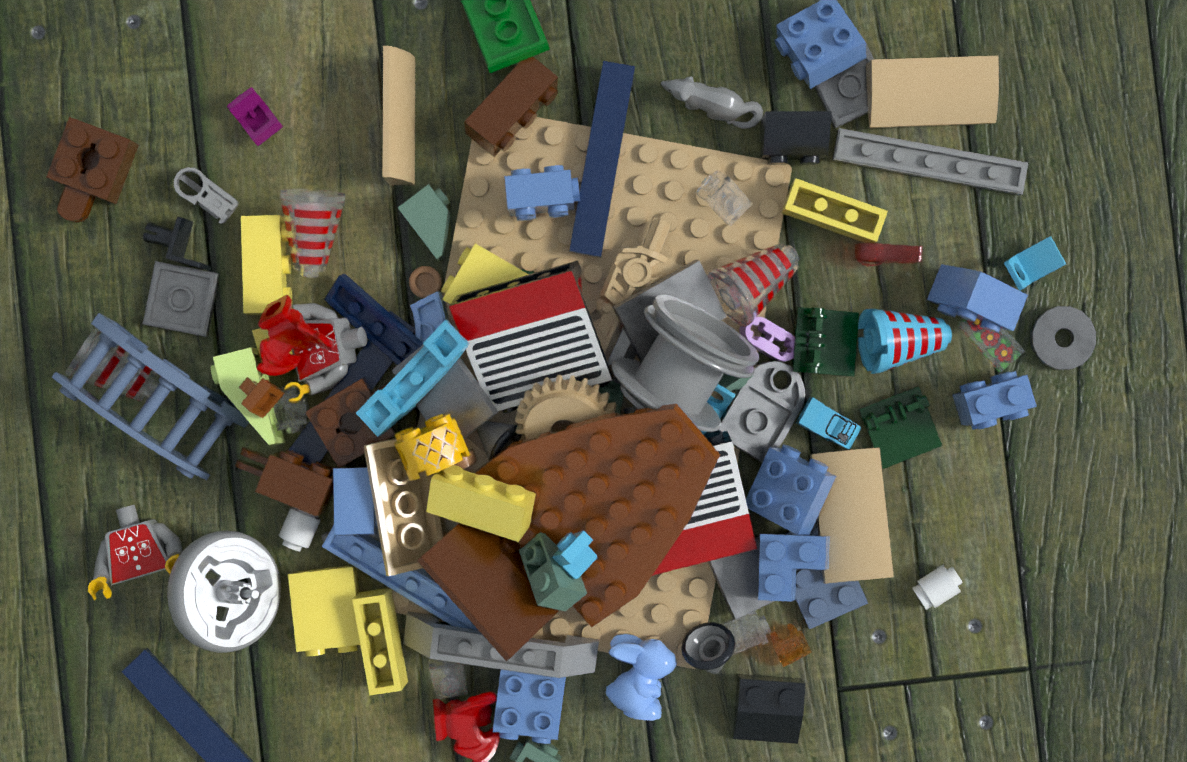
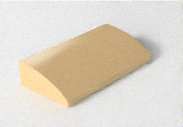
[382,46,415,185]
[866,56,999,128]
[363,438,443,576]
[810,447,894,584]

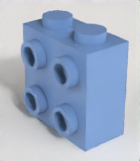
[775,0,866,89]
[504,165,580,221]
[952,371,1037,430]
[746,444,836,535]
[493,669,566,744]

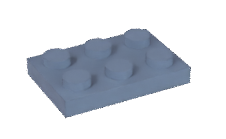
[784,519,868,629]

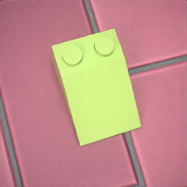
[210,347,285,445]

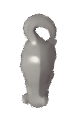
[661,77,763,129]

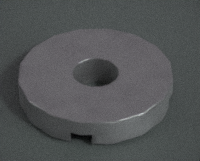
[1030,306,1096,370]

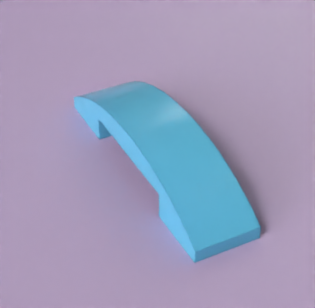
[356,320,469,437]

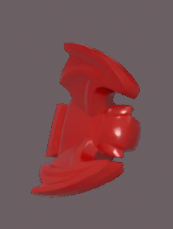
[257,295,334,376]
[433,692,500,762]

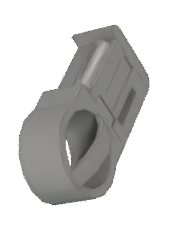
[174,167,239,224]

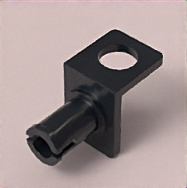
[143,216,212,271]

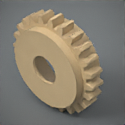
[515,375,620,442]

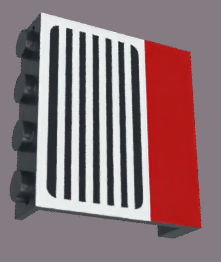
[449,260,614,413]
[652,430,757,576]

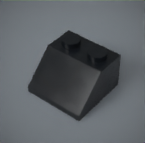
[760,111,832,165]
[733,674,806,744]

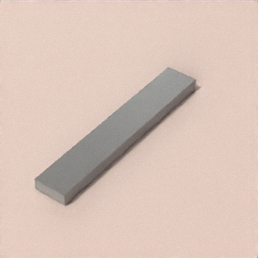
[832,128,1028,195]

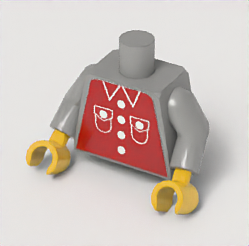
[284,303,367,403]
[88,505,183,600]

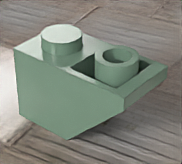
[519,532,587,612]

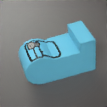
[796,397,862,450]

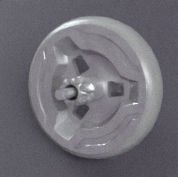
[167,531,281,653]

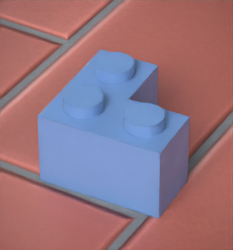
[927,264,1028,333]
[333,468,378,536]
[758,534,830,602]

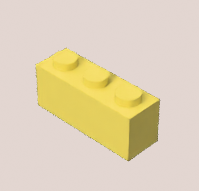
[781,178,888,245]
[241,215,292,315]
[426,465,536,542]
[352,588,408,696]

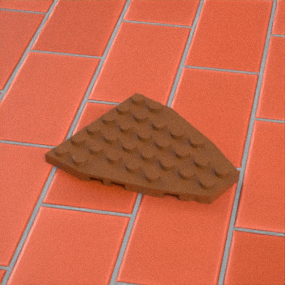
[474,403,720,628]

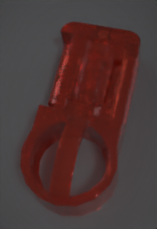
[855,243,923,267]

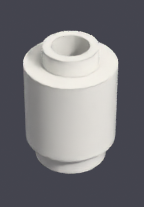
[279,507,321,552]
[912,565,963,610]

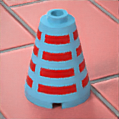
[858,309,952,374]

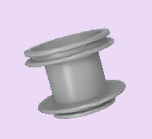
[612,295,759,432]

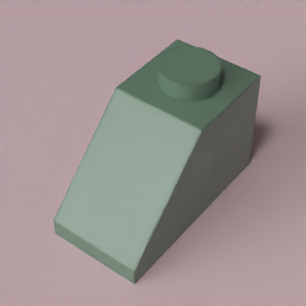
[398,184,450,262]

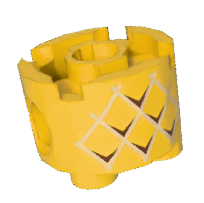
[394,414,470,481]

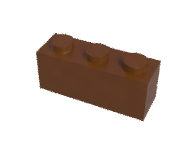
[464,57,558,157]

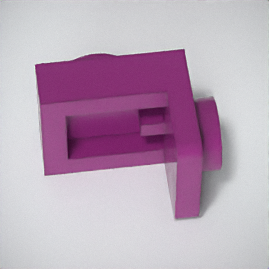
[227,87,283,146]

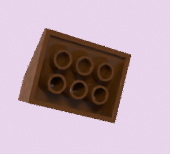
[417,523,559,662]

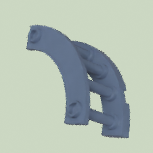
[52,313,249,480]

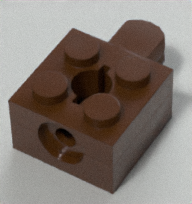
[46,117,139,223]
[305,377,397,468]
[235,447,334,517]

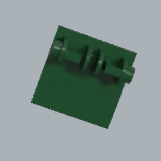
[792,307,859,377]
[859,386,942,469]

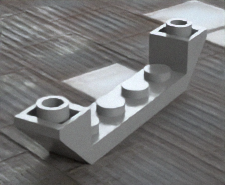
[403,611,599,678]

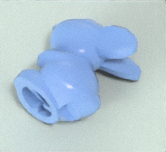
[606,634,677,721]

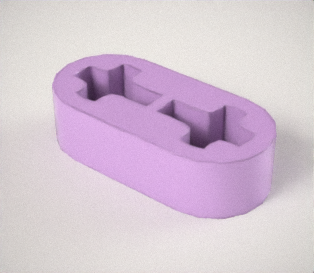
[739,317,795,361]

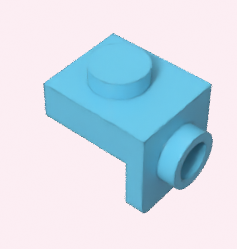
[552,531,597,579]

